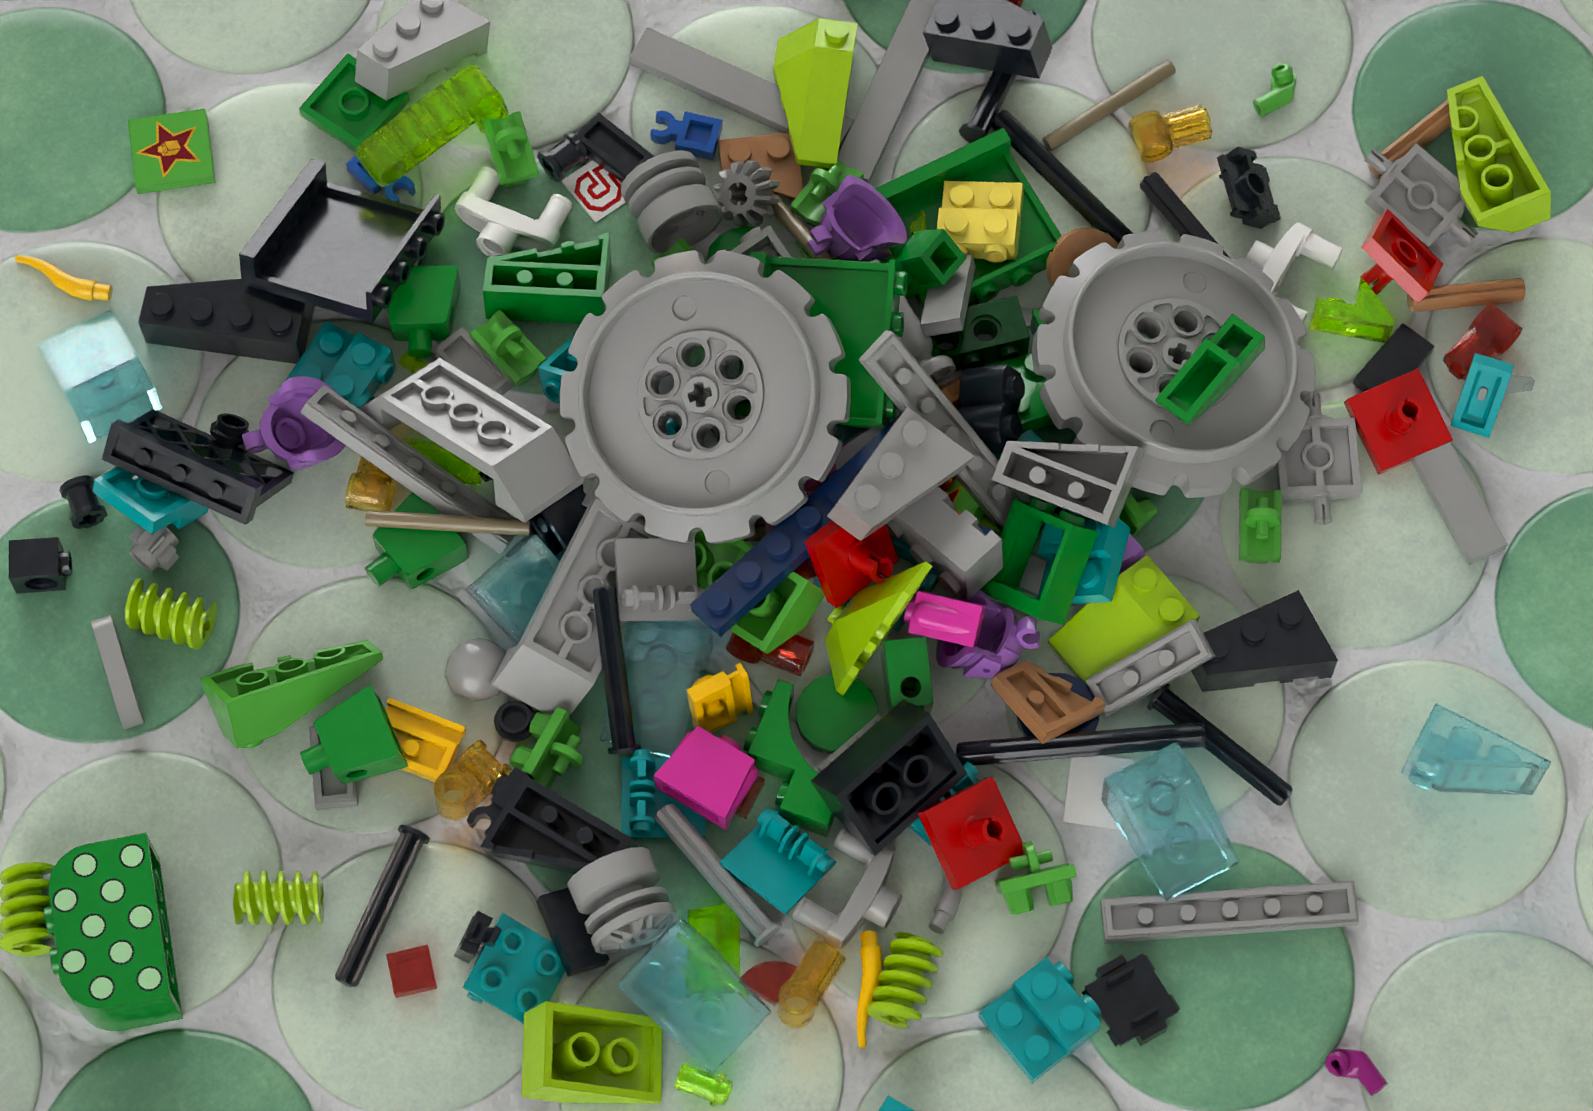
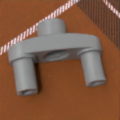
[793,826,902,949]

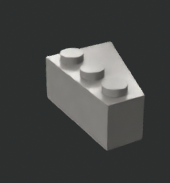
[355,0,490,101]
[827,407,975,541]
[992,441,1145,528]

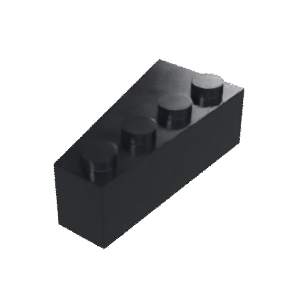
[138,279,315,364]

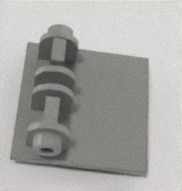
[614,538,705,622]

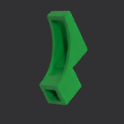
[879,229,967,299]
[743,679,835,838]

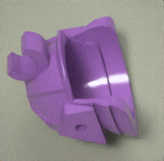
[807,175,907,262]
[242,376,346,470]
[936,590,1040,678]

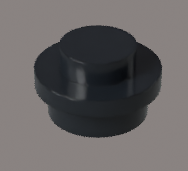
[209,413,249,448]
[494,701,535,742]

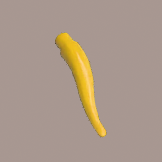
[15,255,113,301]
[857,930,883,1049]

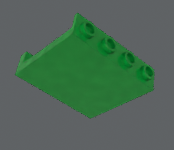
[875,128,1062,309]
[736,252,908,429]

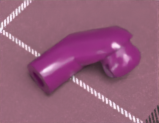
[1325,1049,1388,1096]

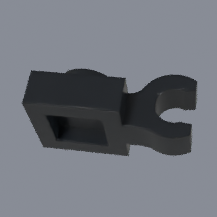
[467,766,530,837]
[454,911,502,964]

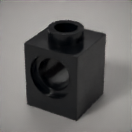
[9,537,72,594]

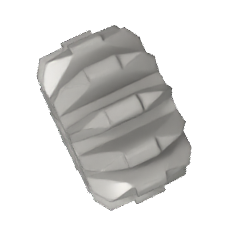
[712,160,782,227]

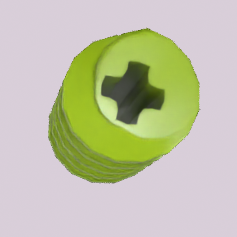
[125,578,218,650]
[0,862,54,957]
[233,871,324,925]
[867,932,944,1029]

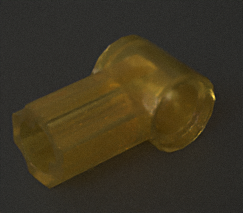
[1128,104,1212,163]
[345,456,395,512]
[777,940,846,1028]

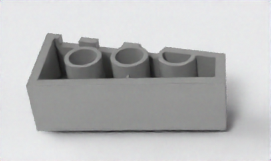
[886,487,1003,600]

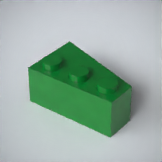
[483,232,611,324]

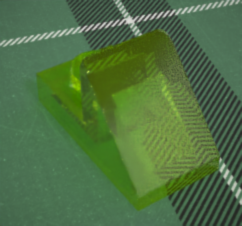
[1309,278,1395,343]

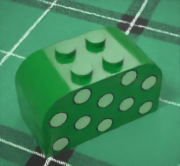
[44,833,183,1031]

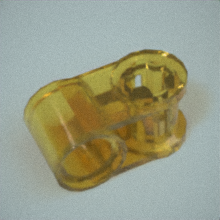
[433,740,512,820]

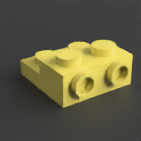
[937,181,1024,262]

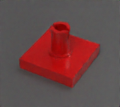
[1360,209,1443,303]
[1344,368,1453,475]
[804,521,899,608]
[917,776,1023,890]

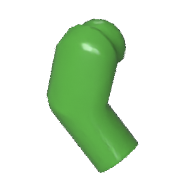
[1253,63,1296,117]

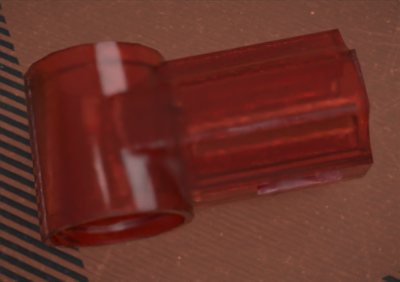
[1443,303,1523,380]
[725,632,815,677]

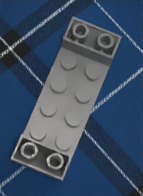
[359,358,584,523]
[490,476,660,716]

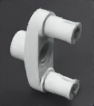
[454,166,572,257]
[1246,222,1343,324]

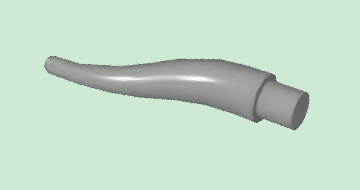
[928,873,962,934]

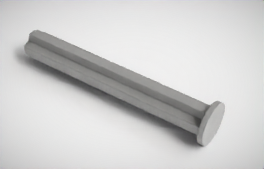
[655,804,783,947]

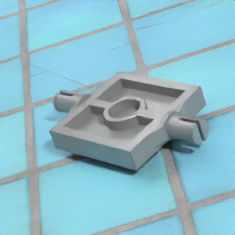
[1364,143,1478,249]
[1276,392,1362,525]

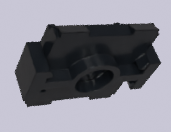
[1217,147,1281,229]
[1082,953,1181,1047]

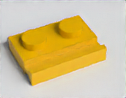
[686,662,754,734]
[386,697,467,786]

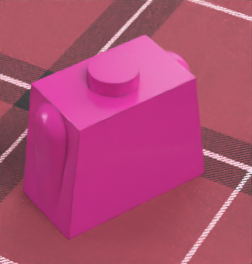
[904,591,987,647]
[654,726,759,831]

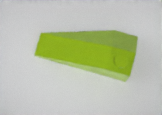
[773,18,858,169]
[1447,75,1551,233]
[824,561,933,696]

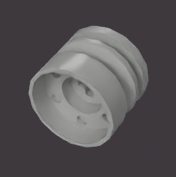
[621,150,723,254]
[567,847,677,954]

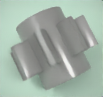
[128,526,179,573]

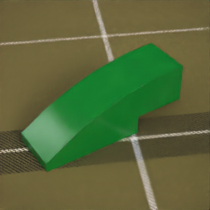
[1155,313,1266,426]

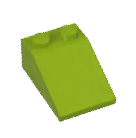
[1048,555,1200,685]
[521,1001,663,1104]

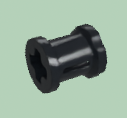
[537,131,589,182]
[59,475,108,529]

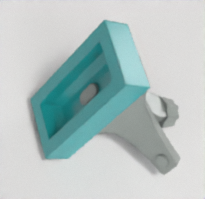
[1450,353,1535,438]

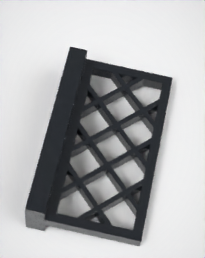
[102,409,294,525]

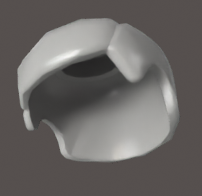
[445,638,506,702]

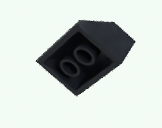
[811,699,968,856]

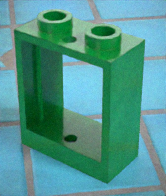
[981,497,1098,625]

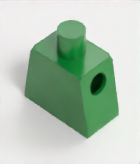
[388,265,461,359]
[365,492,469,589]
[881,636,933,713]
[300,685,409,783]

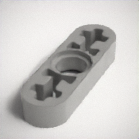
[91,615,145,730]

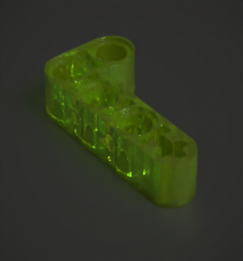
[355,64,508,187]

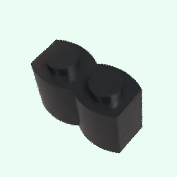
[959,364,1025,453]

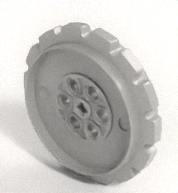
[1032,231,1315,498]
[560,250,851,544]

